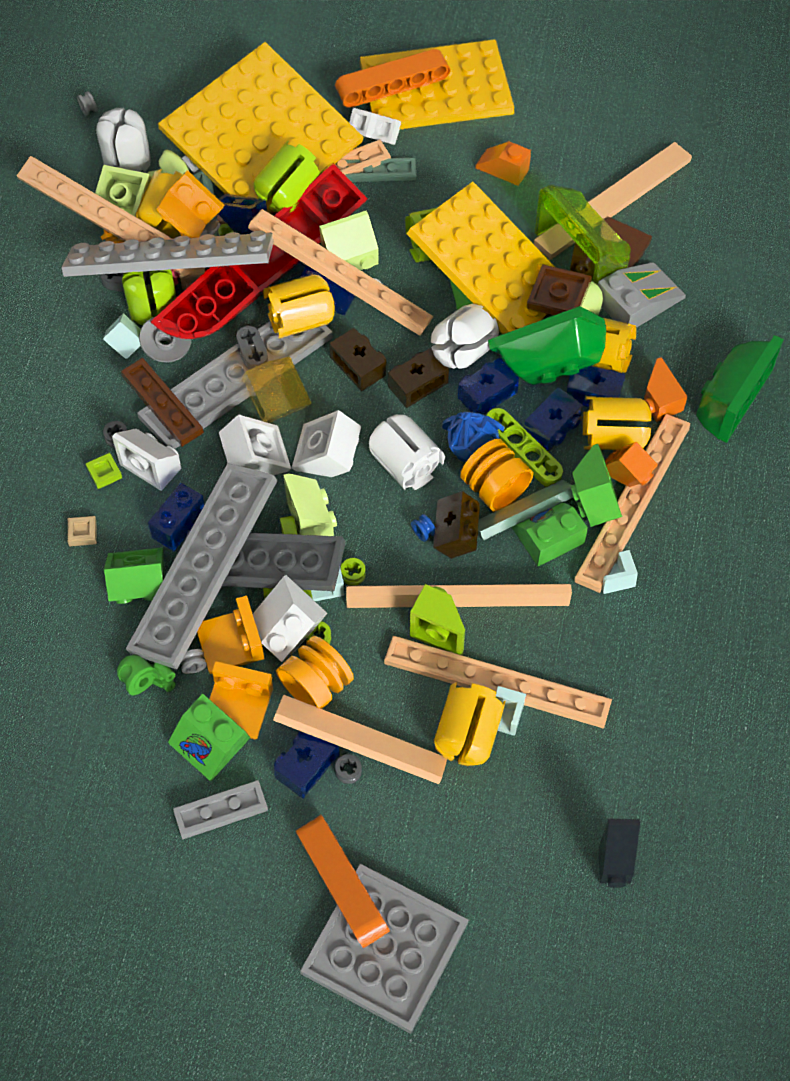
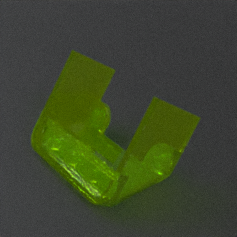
[534,184,631,285]

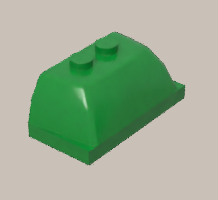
[488,306,606,385]
[696,335,784,443]

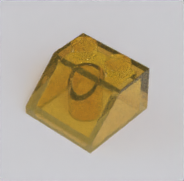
[242,357,312,423]

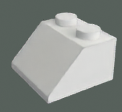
[292,410,361,477]
[219,415,291,475]
[112,429,181,491]
[253,575,327,662]

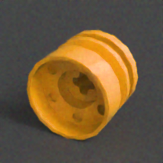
[460,439,533,511]
[276,636,354,709]

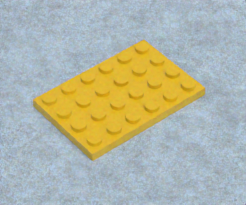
[360,39,514,129]
[407,182,555,334]

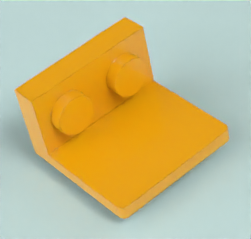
[156,170,224,238]
[197,596,264,674]
[210,661,273,739]

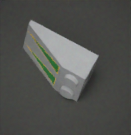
[598,262,686,328]

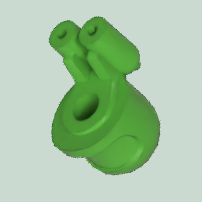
[117,655,176,696]

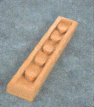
[274,695,447,784]

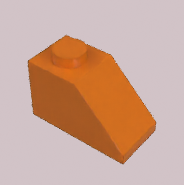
[476,141,531,186]
[644,357,687,422]
[605,442,658,487]

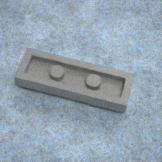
[173,780,268,840]

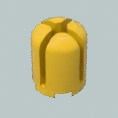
[135,169,183,239]
[263,275,335,339]
[588,318,636,375]
[583,396,651,450]
[434,682,506,766]

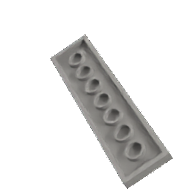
[62,231,274,277]
[137,322,333,449]
[126,463,277,669]

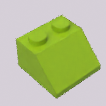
[410,584,465,655]

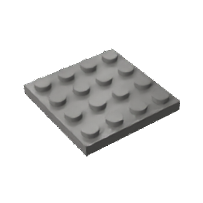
[300,864,469,1034]

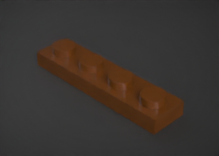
[121,358,204,447]

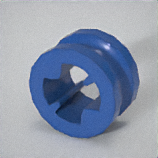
[411,514,435,542]

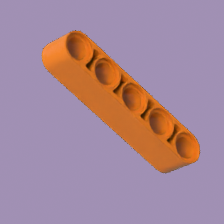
[335,49,451,107]
[296,815,390,948]

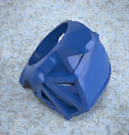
[442,412,505,462]

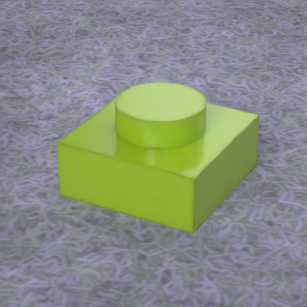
[86,453,122,489]

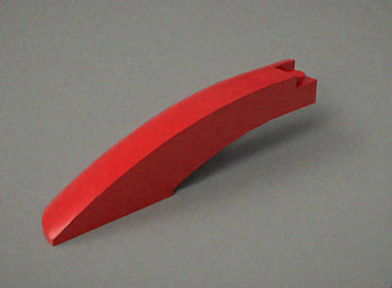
[151,163,368,339]

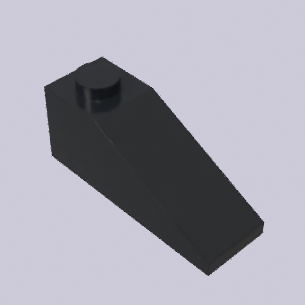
[598,819,640,888]

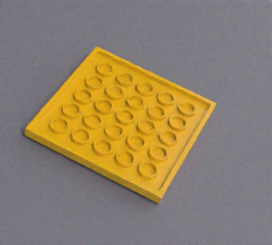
[158,42,363,220]

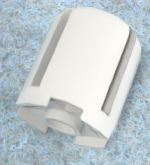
[96,108,151,172]
[431,304,499,369]
[369,414,445,490]

